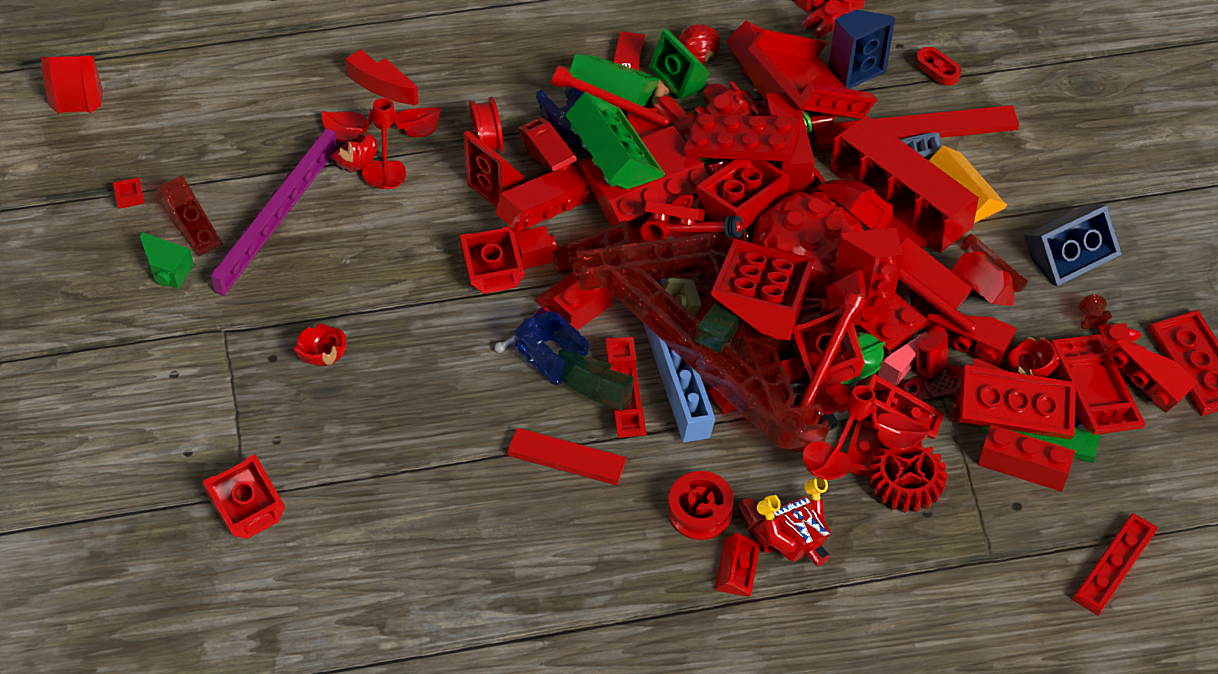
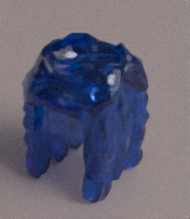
[536,86,584,145]
[514,308,590,385]

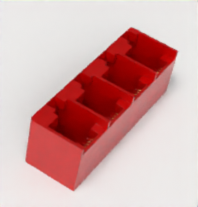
[830,115,979,253]

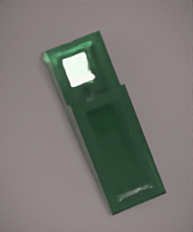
[694,300,744,353]
[556,349,634,411]

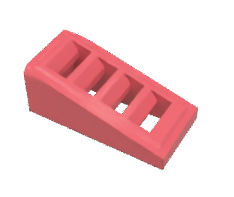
[878,332,928,386]

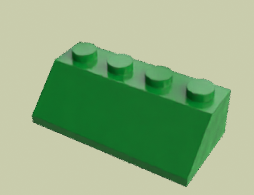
[566,92,665,189]

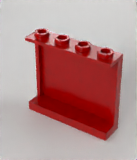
[749,29,878,119]

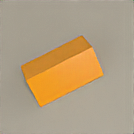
[929,145,1007,223]

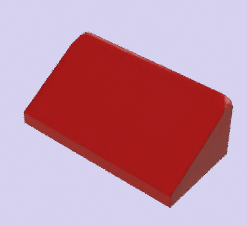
[715,532,761,597]

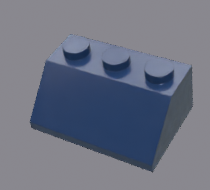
[828,9,895,89]
[1024,204,1122,286]

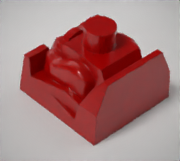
[694,81,762,116]

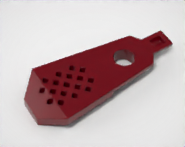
[896,364,962,401]

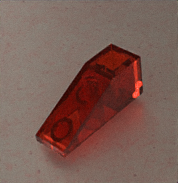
[157,175,223,257]

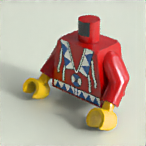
[757,478,830,567]

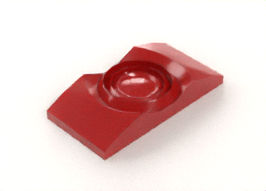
[1051,334,1146,435]

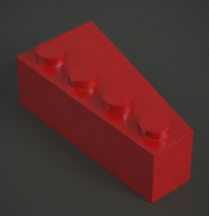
[763,93,815,194]

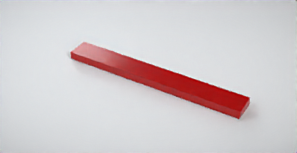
[812,105,1019,150]

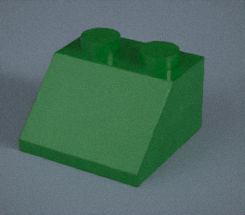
[649,28,710,100]

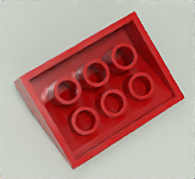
[580,125,710,234]
[711,239,815,341]

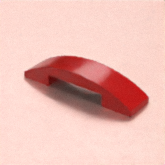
[605,337,646,438]

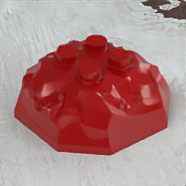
[752,192,865,298]

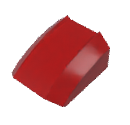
[41,56,103,114]
[819,180,893,230]
[460,226,525,294]
[951,251,1014,306]
[793,308,865,388]
[202,454,285,539]

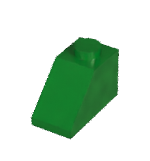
[140,232,194,289]

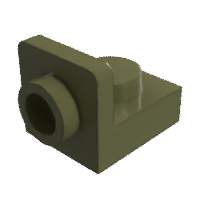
[659,278,702,323]

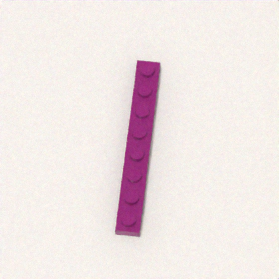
[211,128,338,296]

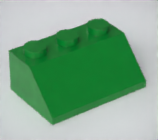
[570,53,660,107]

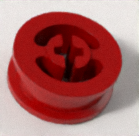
[469,97,504,154]
[669,471,734,540]

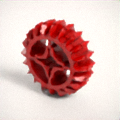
[869,441,947,513]

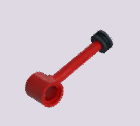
[641,214,743,246]

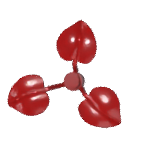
[322,98,441,189]
[802,383,930,480]

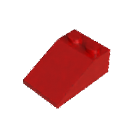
[464,130,526,208]

